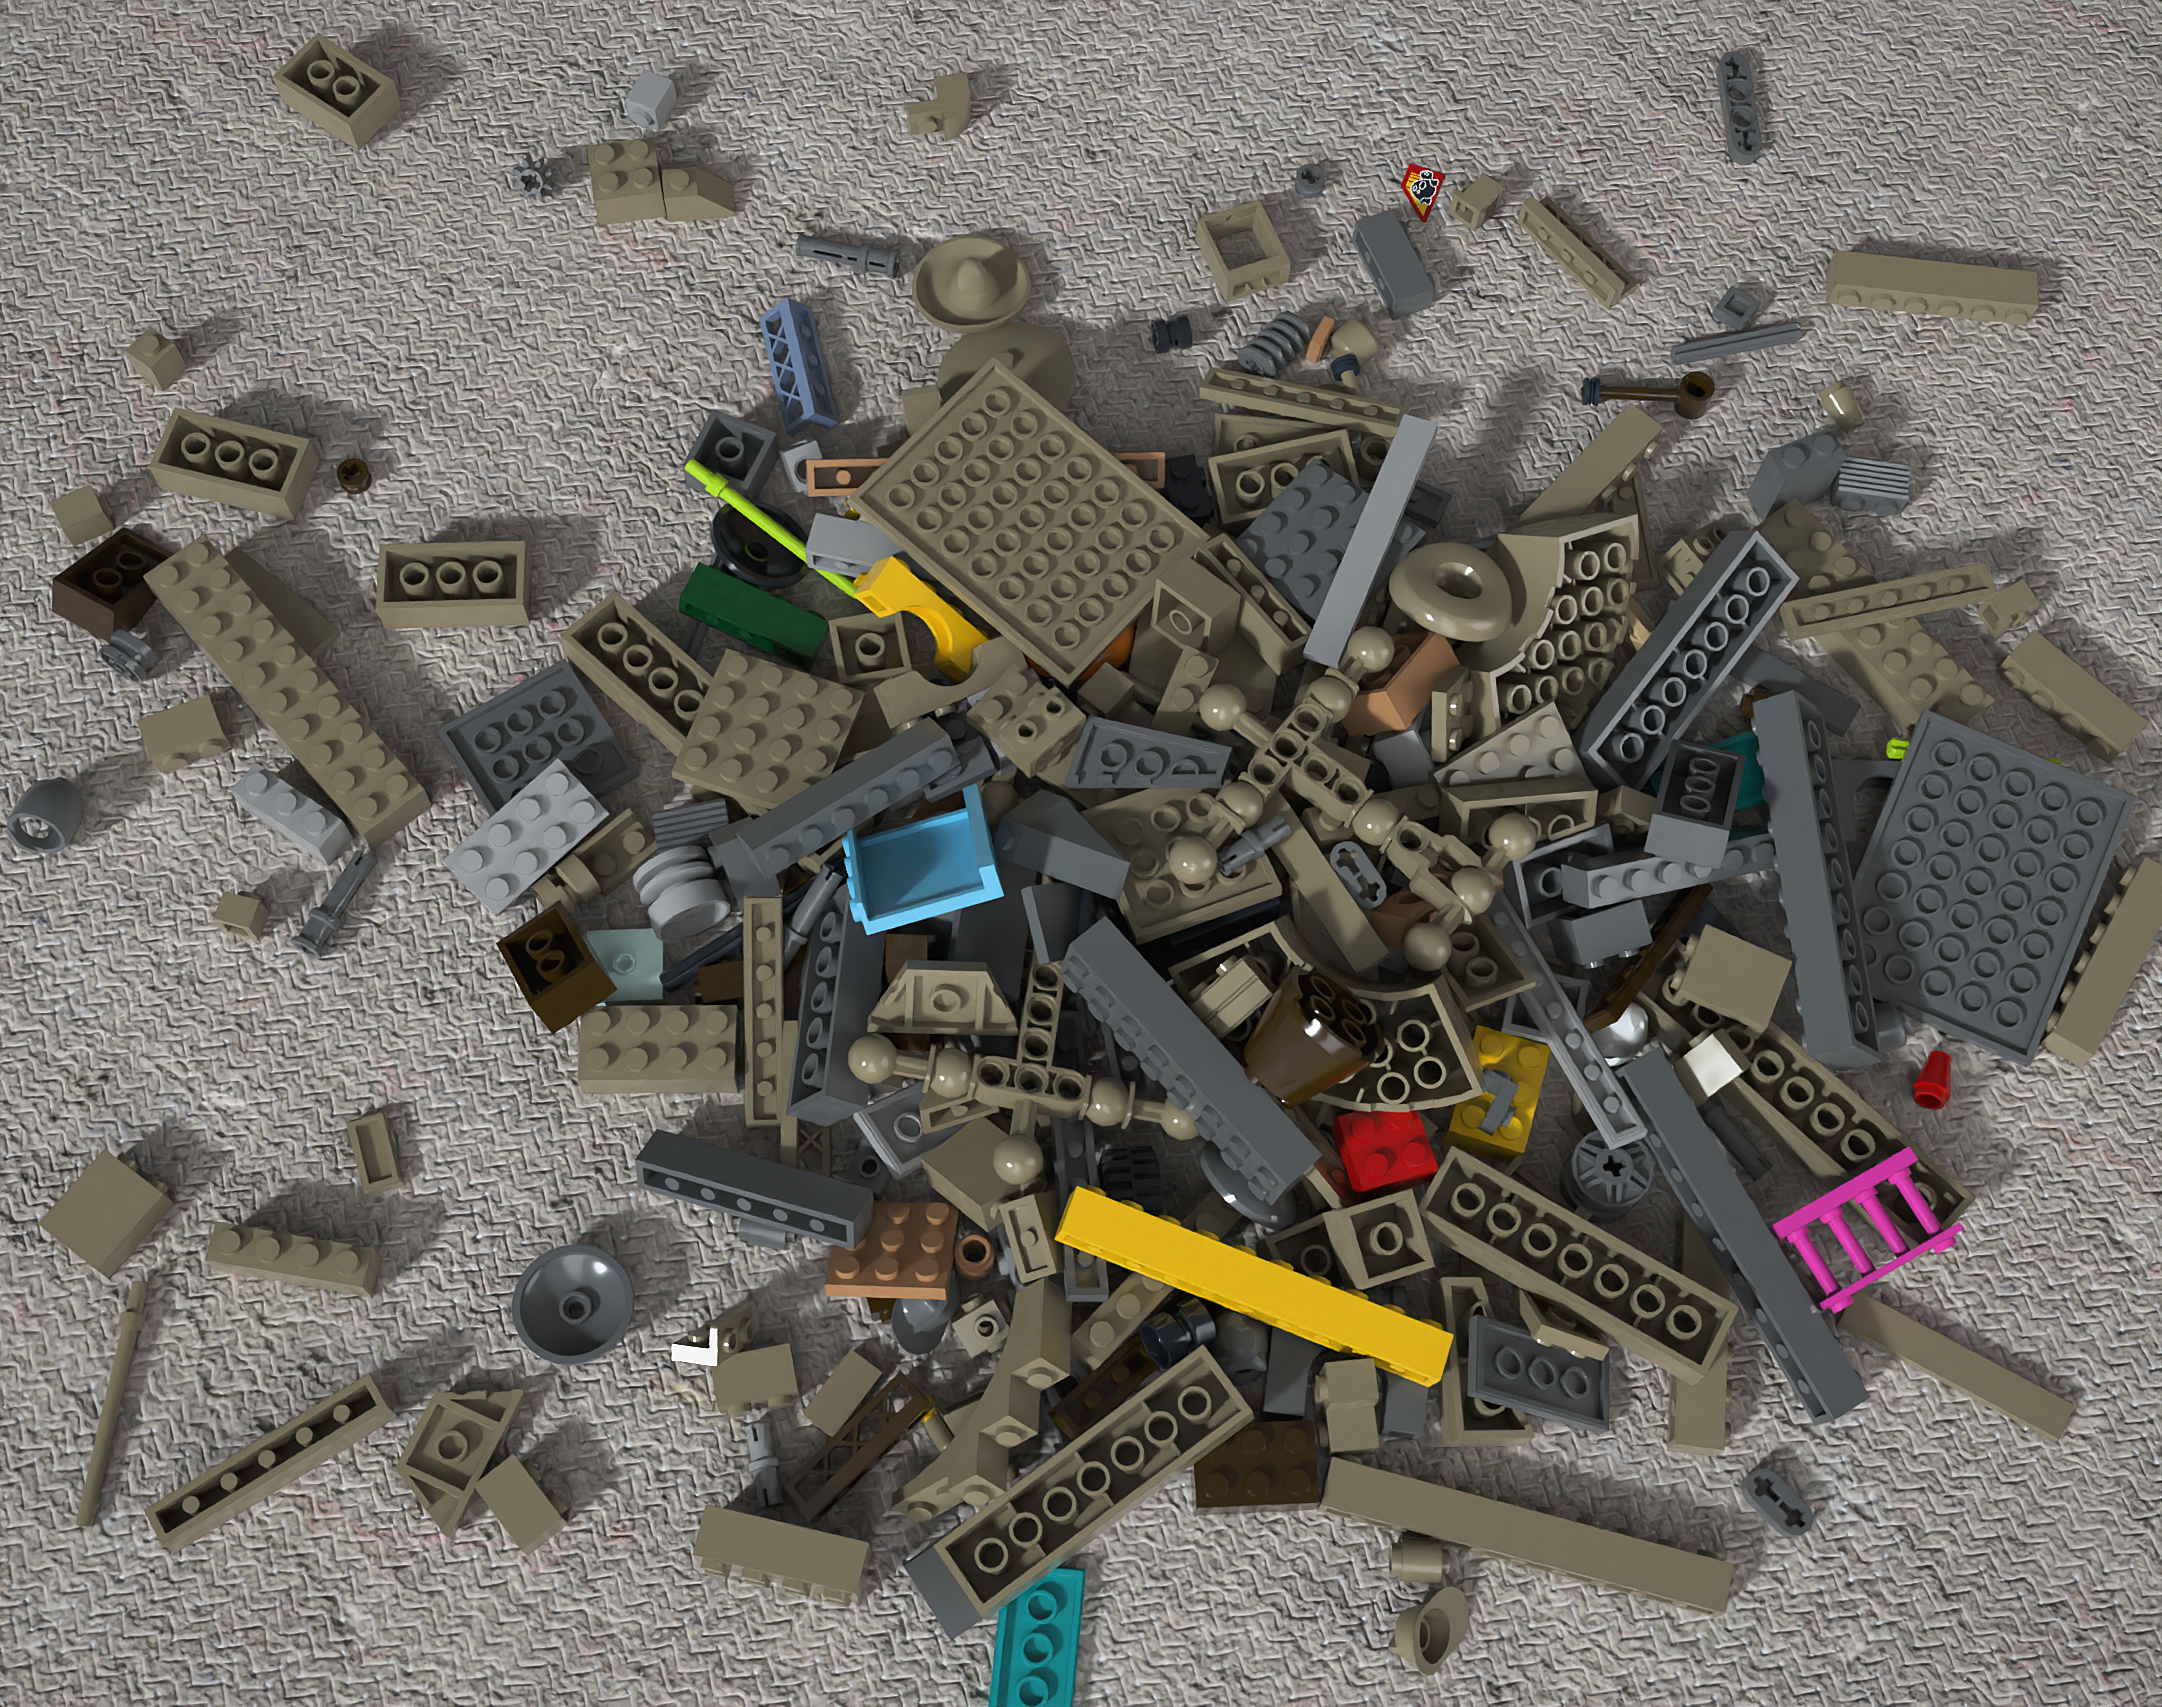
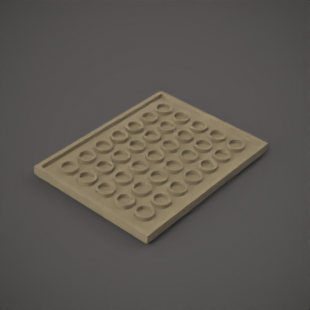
[848,357,1211,690]

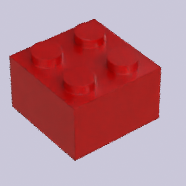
[1332,1110,1439,1202]

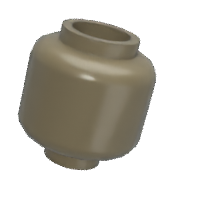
[1329,318,1381,368]

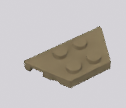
[867,960,1019,1036]
[395,1389,527,1540]

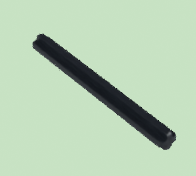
[659,856,849,993]

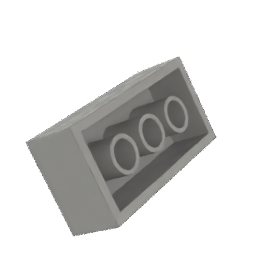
[443,758,609,917]

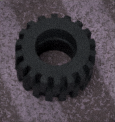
[1099,1146,1164,1217]

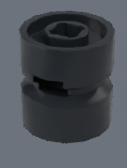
[1139,1296,1216,1369]

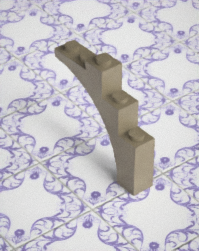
[891,1277,1072,1524]

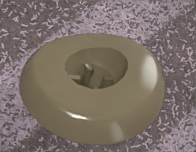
[912,235,1031,334]
[1389,542,1513,642]

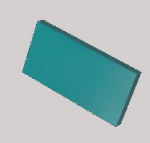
[988,1566,1086,1707]

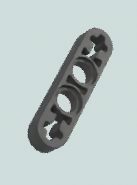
[1716,51,1762,165]

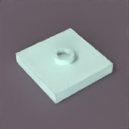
[587,928,665,1006]

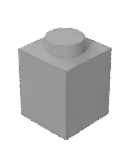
[625,69,677,131]

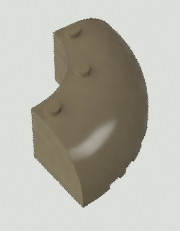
[1454,513,1639,753]
[1168,914,1486,1113]

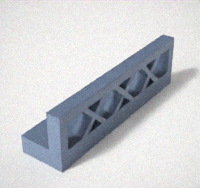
[759,297,839,436]

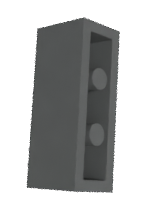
[1352,209,1435,320]

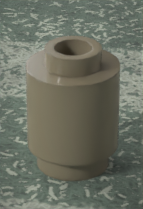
[1389,1539,1449,1583]

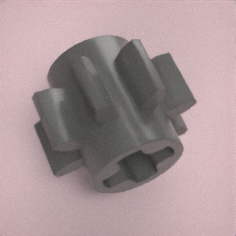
[512,156,555,200]

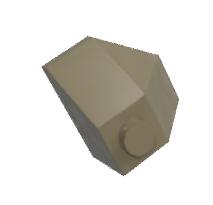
[662,160,735,222]

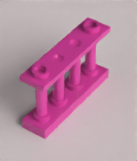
[1770,1146,1964,1314]

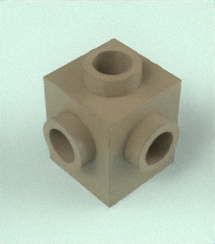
[950,1291,1013,1358]

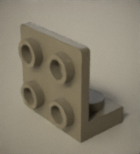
[1654,523,1727,596]

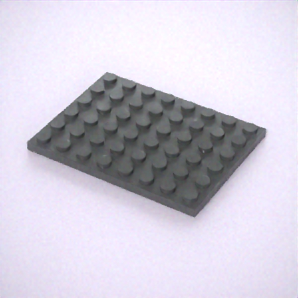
[1852,709,2136,1068]

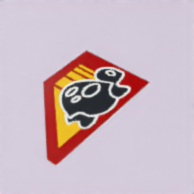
[1400,163,1445,223]

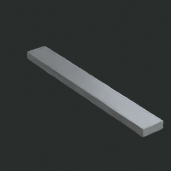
[1303,414,1438,669]
[1484,889,1648,1150]

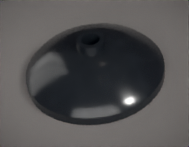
[710,499,810,588]

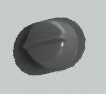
[891,1269,962,1355]

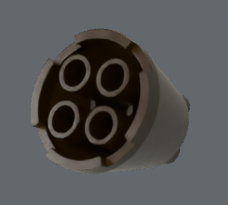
[1244,964,1385,1109]

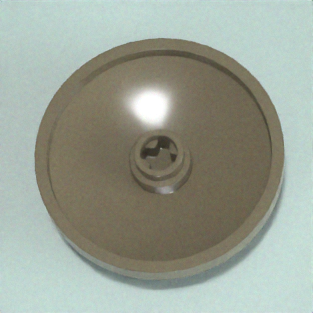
[937,322,1076,412]

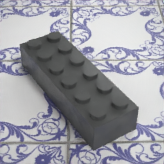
[786,883,887,1127]

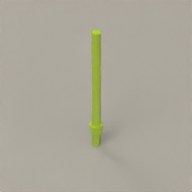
[684,458,859,601]

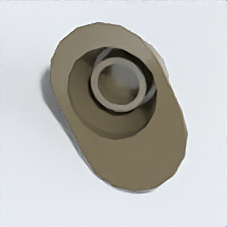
[1388,1586,1469,1676]

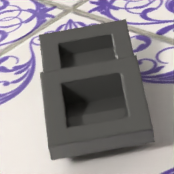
[903,1541,983,1641]

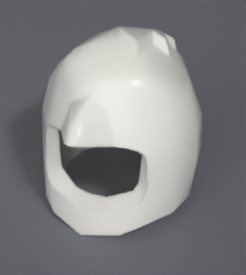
[1583,1002,1649,1068]

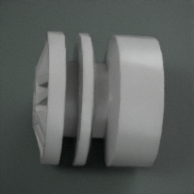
[633,845,730,942]

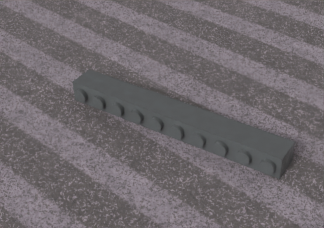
[1613,1047,1870,1426]

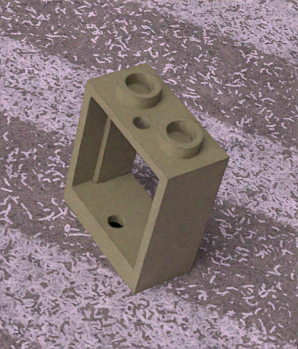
[1195,199,1291,302]

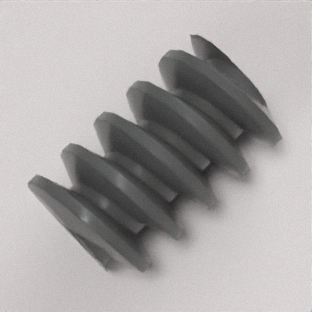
[1237,311,1313,379]

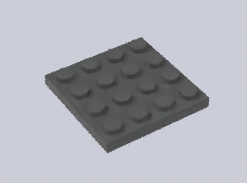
[1234,458,1427,625]
[436,659,640,818]

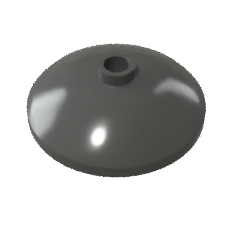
[1199,1140,1298,1231]
[512,1245,634,1366]

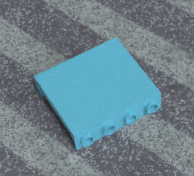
[842,784,1004,935]

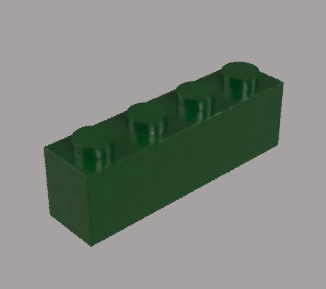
[679,562,829,673]

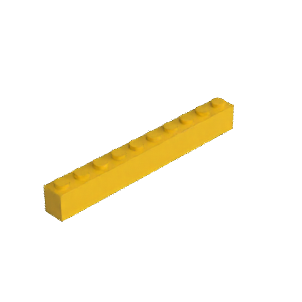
[1054,1185,1454,1387]

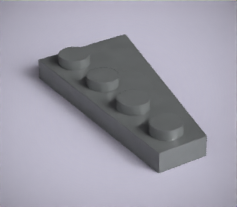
[1065,715,1234,788]

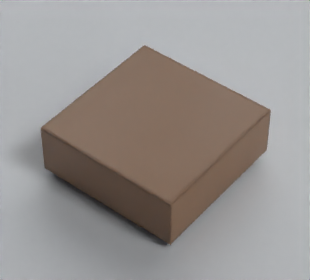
[1305,315,1336,364]

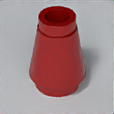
[1911,1051,1952,1110]

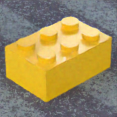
[1442,1025,1551,1164]

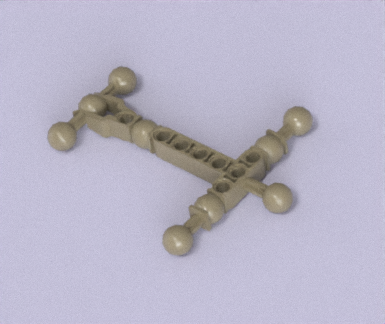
[848,781,1200,1185]

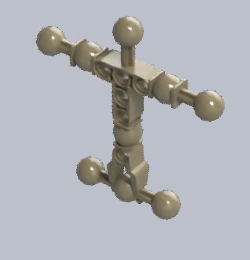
[1168,626,1537,972]

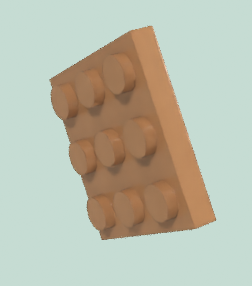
[825,1201,961,1300]

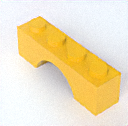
[853,556,990,684]

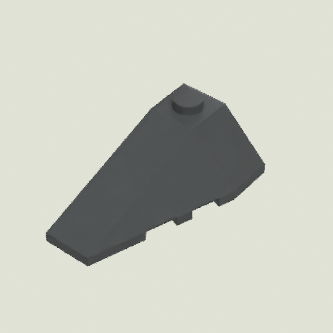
[993,789,1131,900]

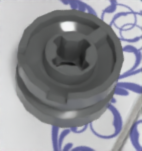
[98,629,160,684]

